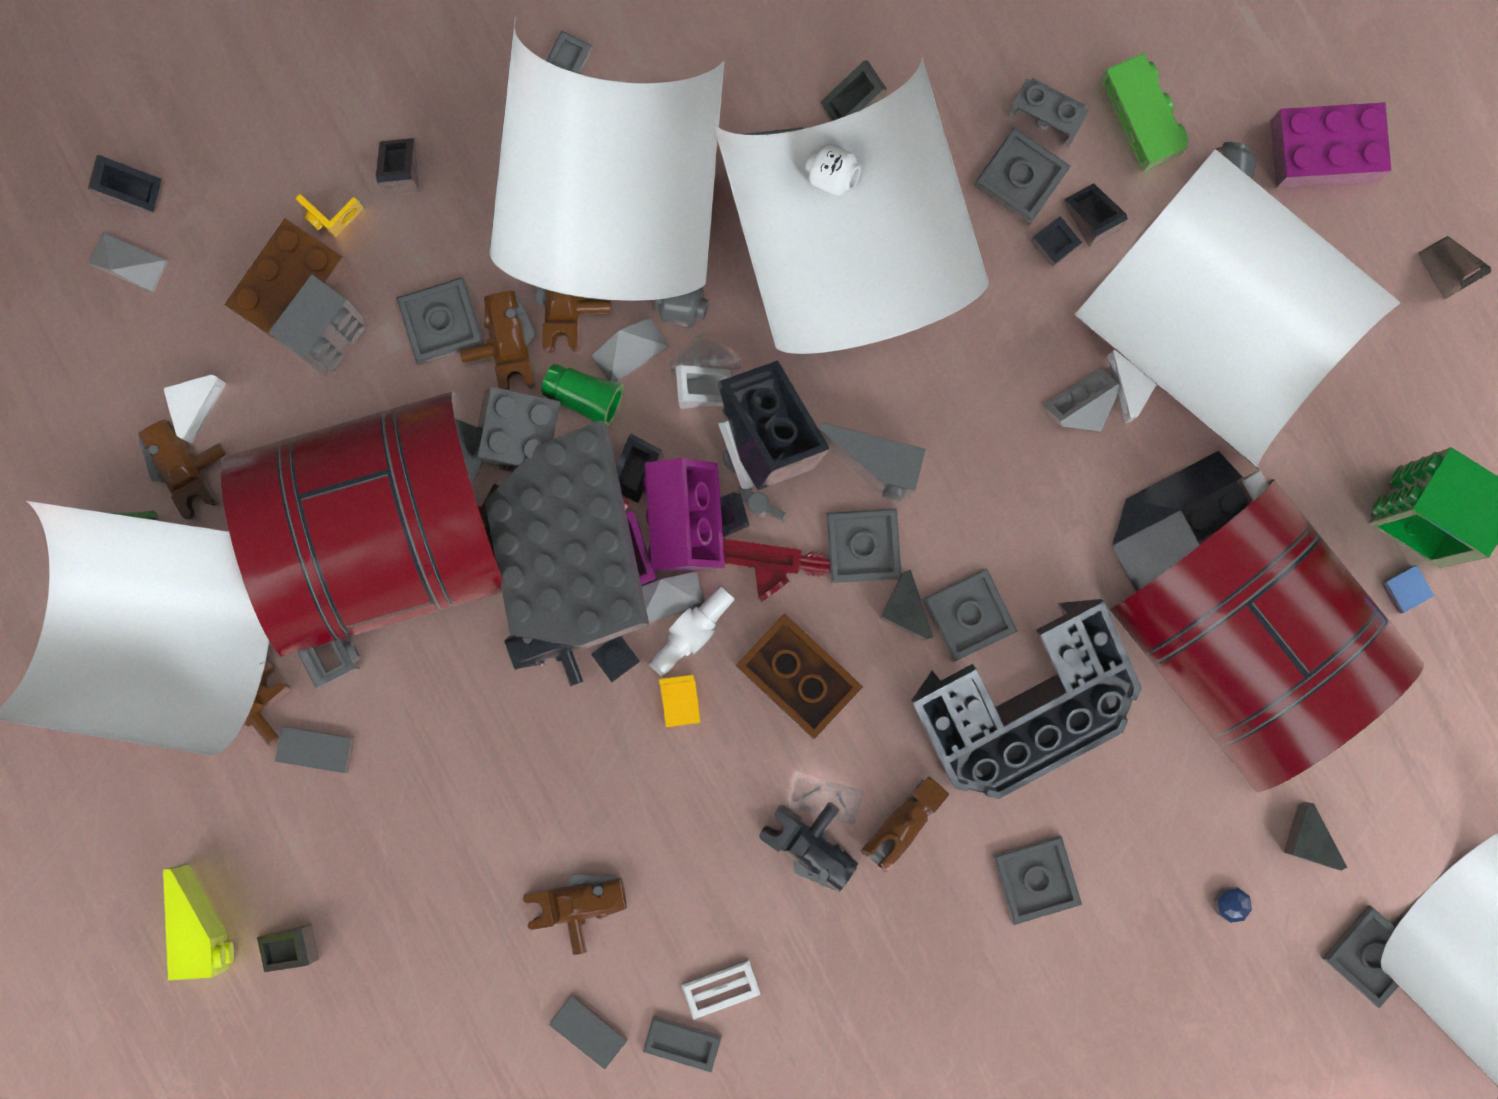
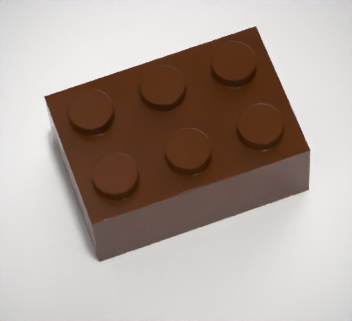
[224,218,350,346]
[735,613,863,739]

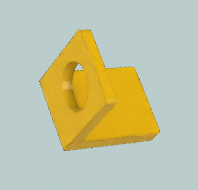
[295,193,364,238]
[658,675,701,727]

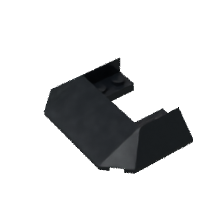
[1111,451,1249,592]
[911,599,1142,799]

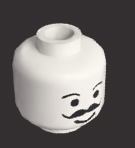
[806,144,861,196]

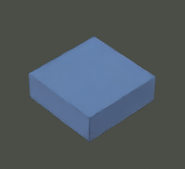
[1383,565,1434,613]

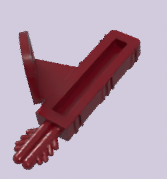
[723,538,830,603]

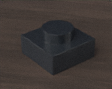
[1032,216,1082,266]
[720,492,750,537]
[591,636,640,683]

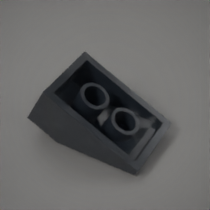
[718,360,830,491]

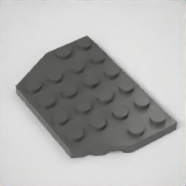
[485,420,650,648]

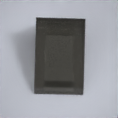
[1419,236,1492,299]

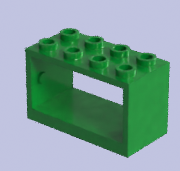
[1369,447,1498,568]

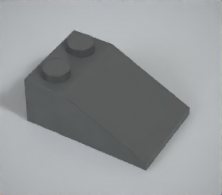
[819,422,926,502]

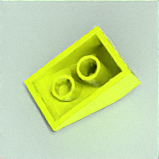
[163,864,234,981]

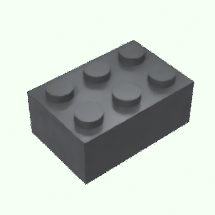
[268,274,366,376]

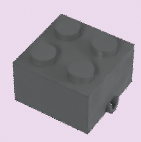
[471,387,560,471]

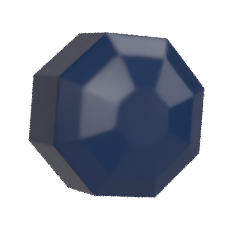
[1214,887,1252,923]

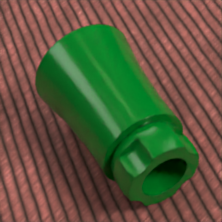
[541,364,624,427]

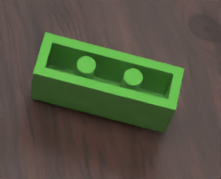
[1101,53,1188,172]

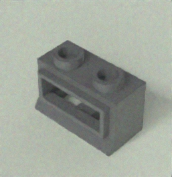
[1008,78,1088,148]
[297,638,360,689]

